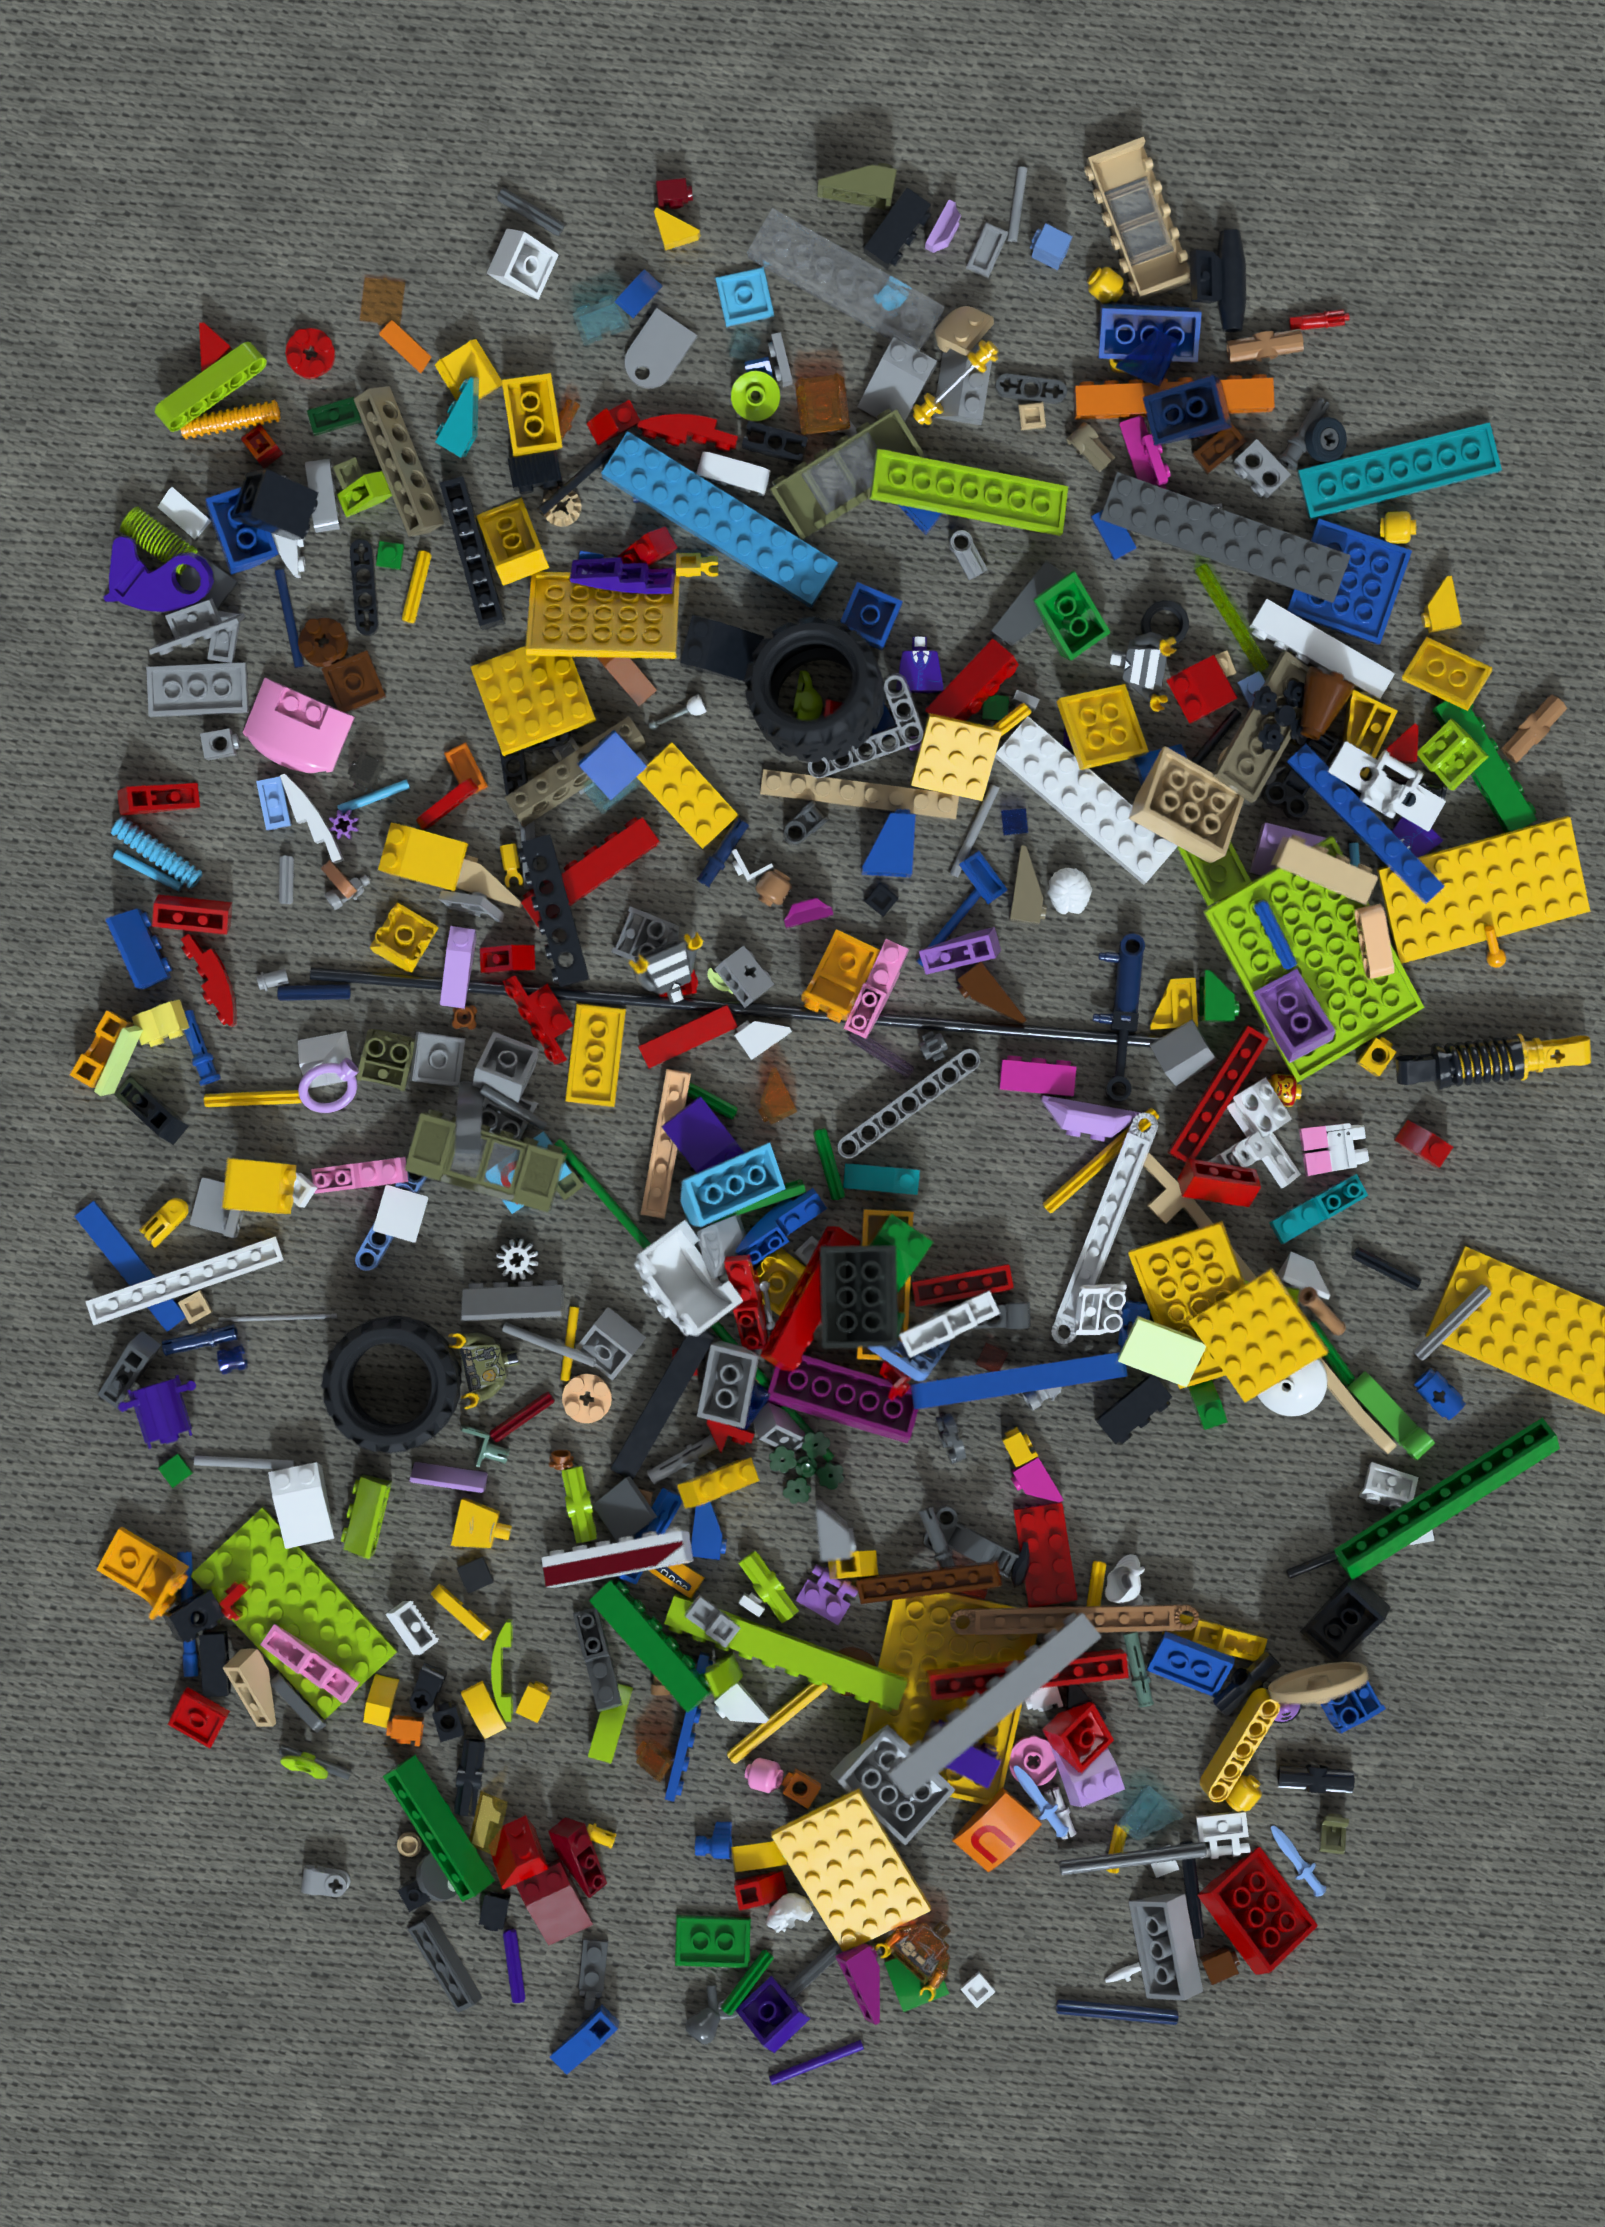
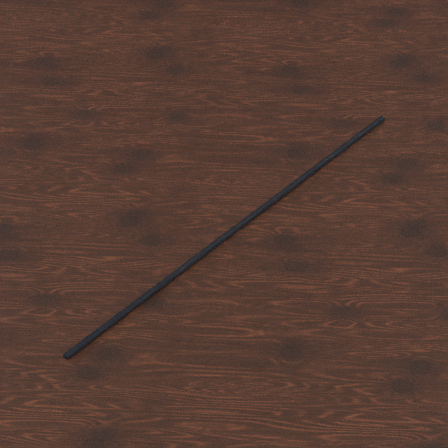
[310,967,1163,1048]

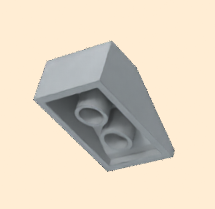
[857,337,937,422]

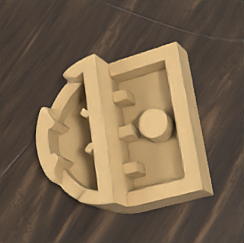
[935,306,994,356]

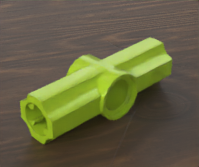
[561,1466,597,1543]
[739,1550,799,1623]

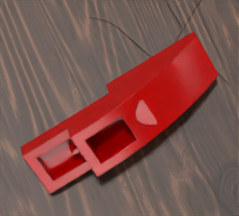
[638,414,738,452]
[180,934,237,1027]
[724,1255,768,1350]

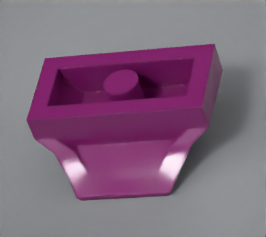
[783,898,833,929]

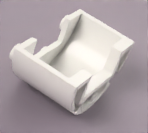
[634,1220,743,1336]

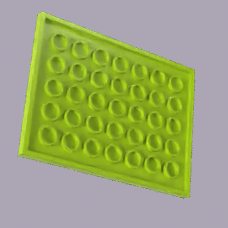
[1203,836,1425,1082]

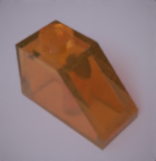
[758,1067,797,1125]
[635,1737,675,1783]

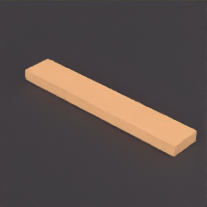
[640,1069,691,1219]

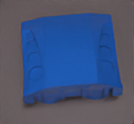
[1320,1681,1386,1733]

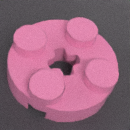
[1009,1735,1057,1786]

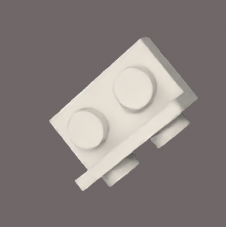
[1359,1462,1419,1511]

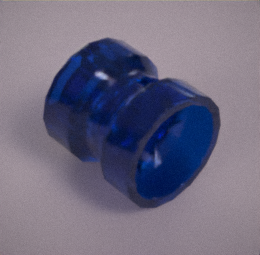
[217,1345,248,1375]

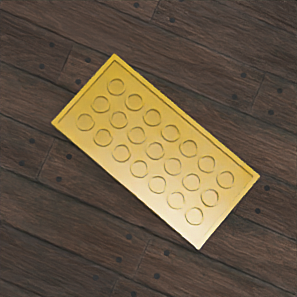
[1377,816,1590,964]
[1425,1246,1605,1415]

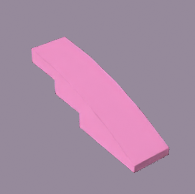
[260,1624,360,1703]

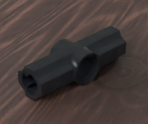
[1213,1650,1281,1717]
[454,1738,486,1816]
[1277,1764,1355,1793]

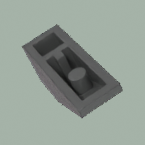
[97,1331,162,1408]

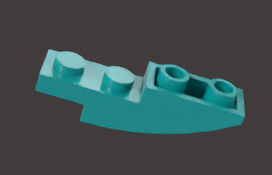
[1269,1174,1369,1244]

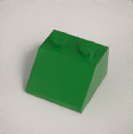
[1199,970,1239,1022]

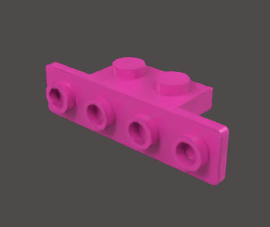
[1119,416,1170,489]

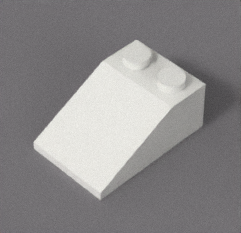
[268,1462,335,1549]

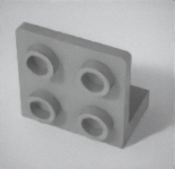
[190,1177,245,1238]

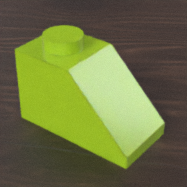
[337,471,392,517]

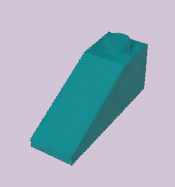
[843,1163,920,1195]

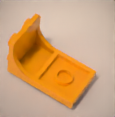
[802,929,880,1023]
[96,1526,189,1620]

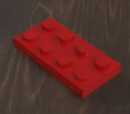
[1013,1502,1078,1607]

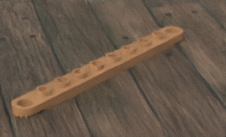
[950,1604,1199,1635]

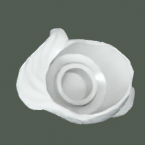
[1105,1554,1145,1606]

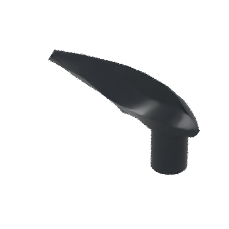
[1011,1542,1029,1588]

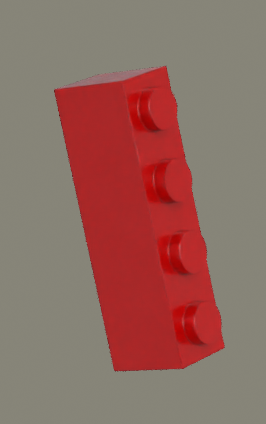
[925,639,1019,721]
[911,1264,1014,1307]

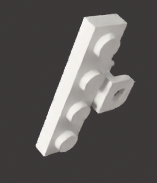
[1227,1101,1301,1189]

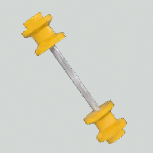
[912,340,999,425]

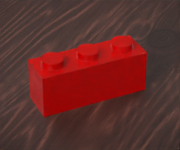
[152,894,232,935]
[1177,1159,1261,1207]

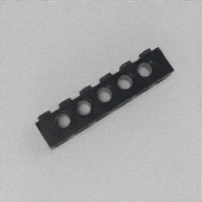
[439,476,506,630]
[518,834,590,987]

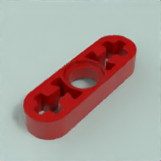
[416,778,479,831]

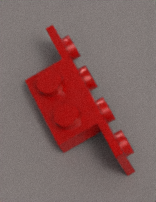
[502,975,573,1065]

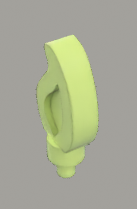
[707,968,733,994]

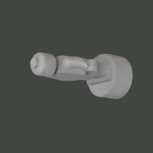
[324,875,371,911]
[1022,1387,1062,1411]

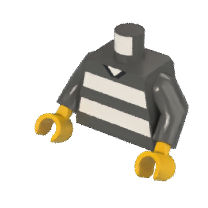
[1110,632,1176,712]
[629,932,703,1003]

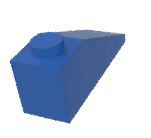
[691,1501,727,1560]

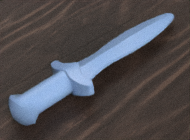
[1014,1765,1069,1837]
[1271,1825,1326,1897]

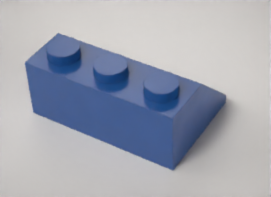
[206,487,278,575]
[105,909,172,989]

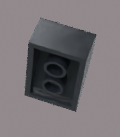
[680,615,765,682]
[1300,1577,1391,1663]

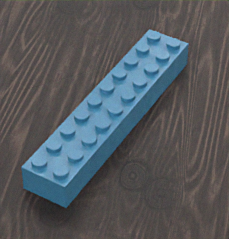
[601,431,838,609]

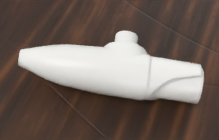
[1105,1962,1141,1983]

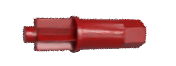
[1289,309,1350,330]

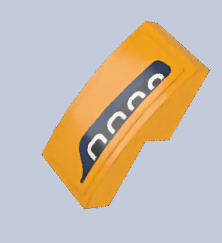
[648,1564,705,1599]

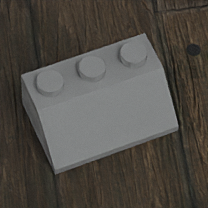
[933,344,992,425]
[697,1341,759,1428]

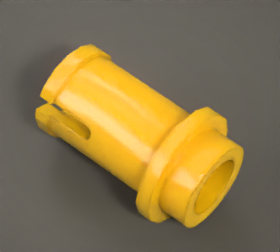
[587,1823,617,1848]

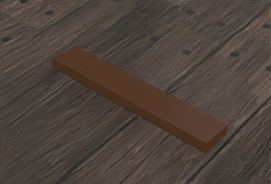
[856,1560,1002,1604]

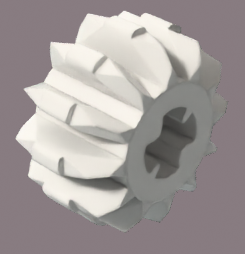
[497,1239,539,1280]

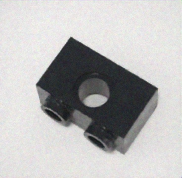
[163,1588,225,1643]

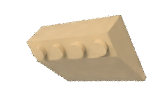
[1128,747,1244,863]

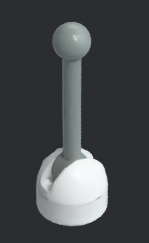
[649,694,707,730]

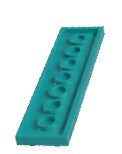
[1297,422,1502,520]

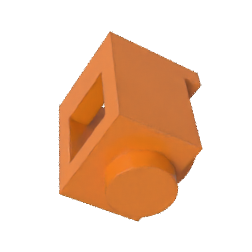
[386,1715,424,1746]

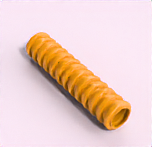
[181,400,281,440]

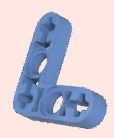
[868,1340,950,1381]

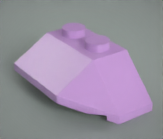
[1041,1095,1140,1142]

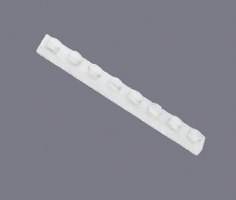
[86,1237,284,1325]

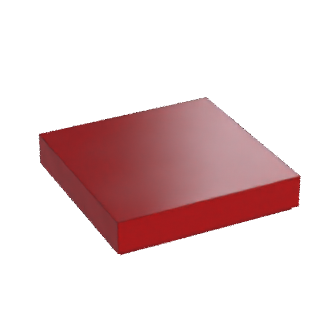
[167,1687,230,1748]

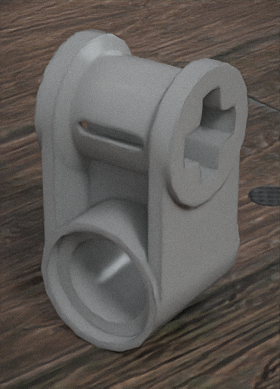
[301,1865,351,1897]

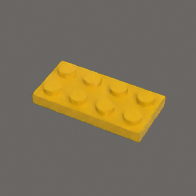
[637,742,738,849]

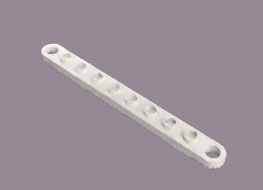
[1051,1113,1158,1344]

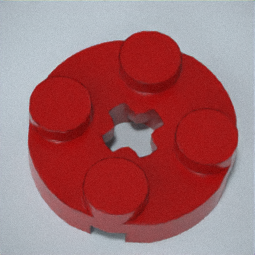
[285,328,336,379]

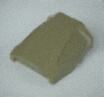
[356,1029,415,1091]

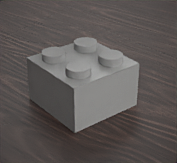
[472,1032,539,1103]

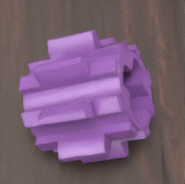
[329,810,359,839]

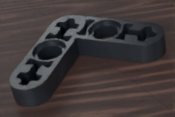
[499,731,571,796]

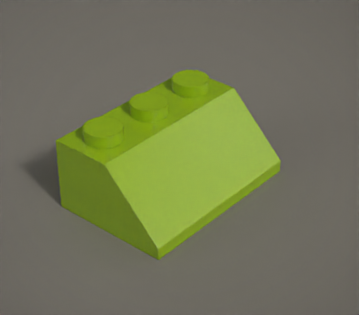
[341,1475,392,1559]

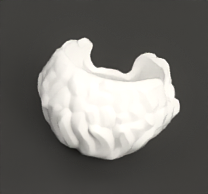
[1047,868,1092,914]
[766,1893,813,1933]

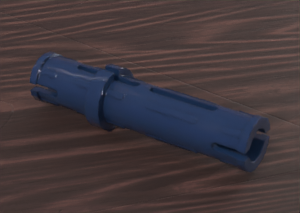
[696,817,749,888]
[162,1324,238,1356]

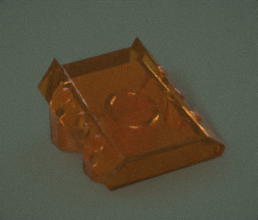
[795,373,850,435]

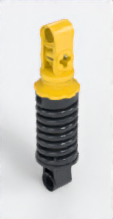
[1395,1034,1591,1090]

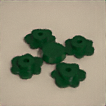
[769,1431,844,1504]

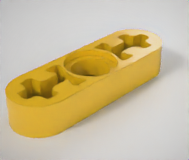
[431,1584,492,1641]

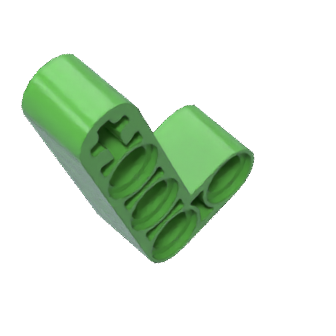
[1347,1371,1435,1460]

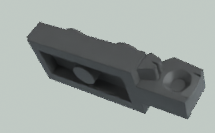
[579,1938,608,2011]

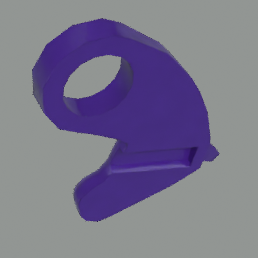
[103,536,214,612]

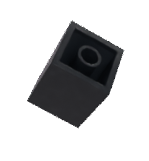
[231,469,319,540]

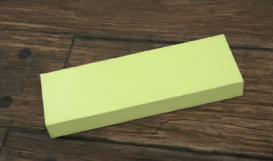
[94,1026,143,1096]

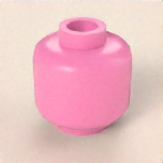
[745,1758,784,1793]

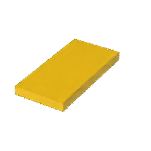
[565,1003,626,1107]

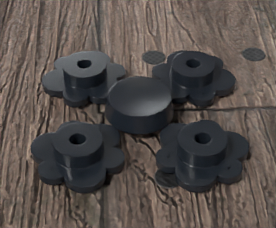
[1252,680,1311,751]

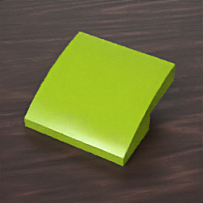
[1417,719,1489,791]

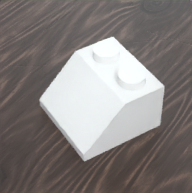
[487,228,558,300]

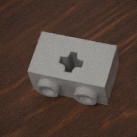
[714,946,774,1008]

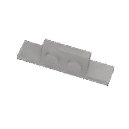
[149,598,246,655]

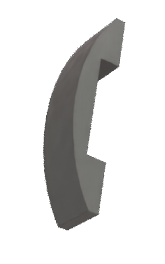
[455,1081,484,1154]

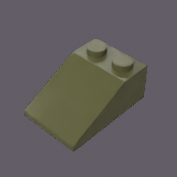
[817,163,897,211]

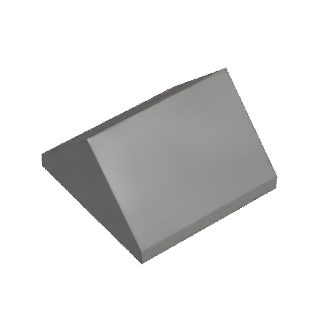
[1150,1020,1218,1086]

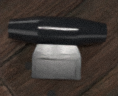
[1190,229,1247,333]

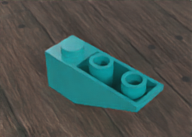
[435,377,479,458]

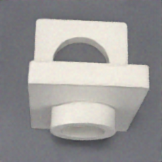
[732,849,774,882]

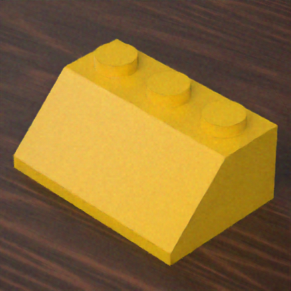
[502,373,562,458]

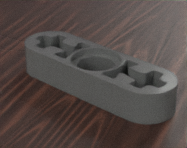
[995,374,1067,404]
[270,1671,327,1733]

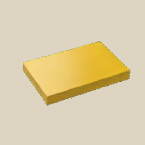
[1402,637,1492,711]

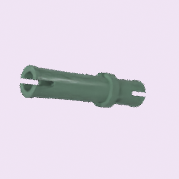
[1122,1632,1154,1708]

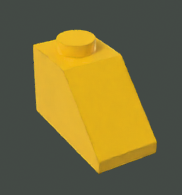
[1421,576,1462,633]

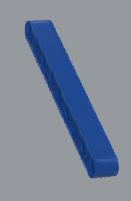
[911,1352,1128,1410]

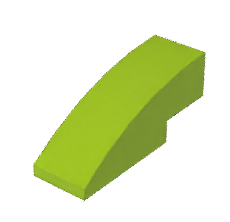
[705,1653,743,1698]
[588,1683,633,1764]

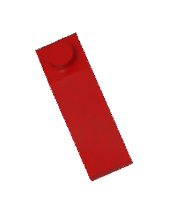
[117,783,200,815]

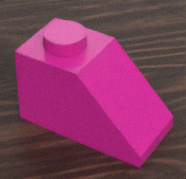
[1010,1457,1064,1503]

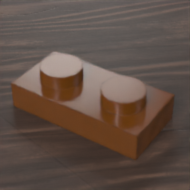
[1192,423,1247,475]

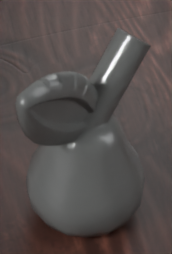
[685,1985,742,2045]

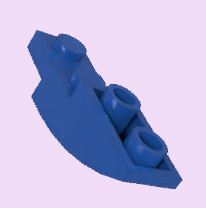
[735,1188,827,1266]

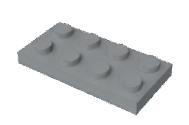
[146,662,249,717]

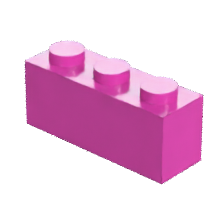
[999,1055,1077,1096]

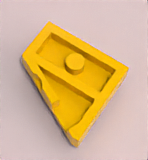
[1150,978,1198,1030]

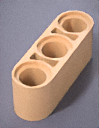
[1355,904,1394,979]

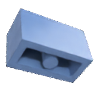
[1030,224,1072,270]

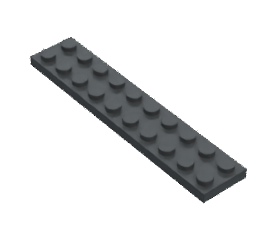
[1100,472,1351,603]

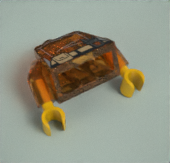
[874,1921,951,2001]

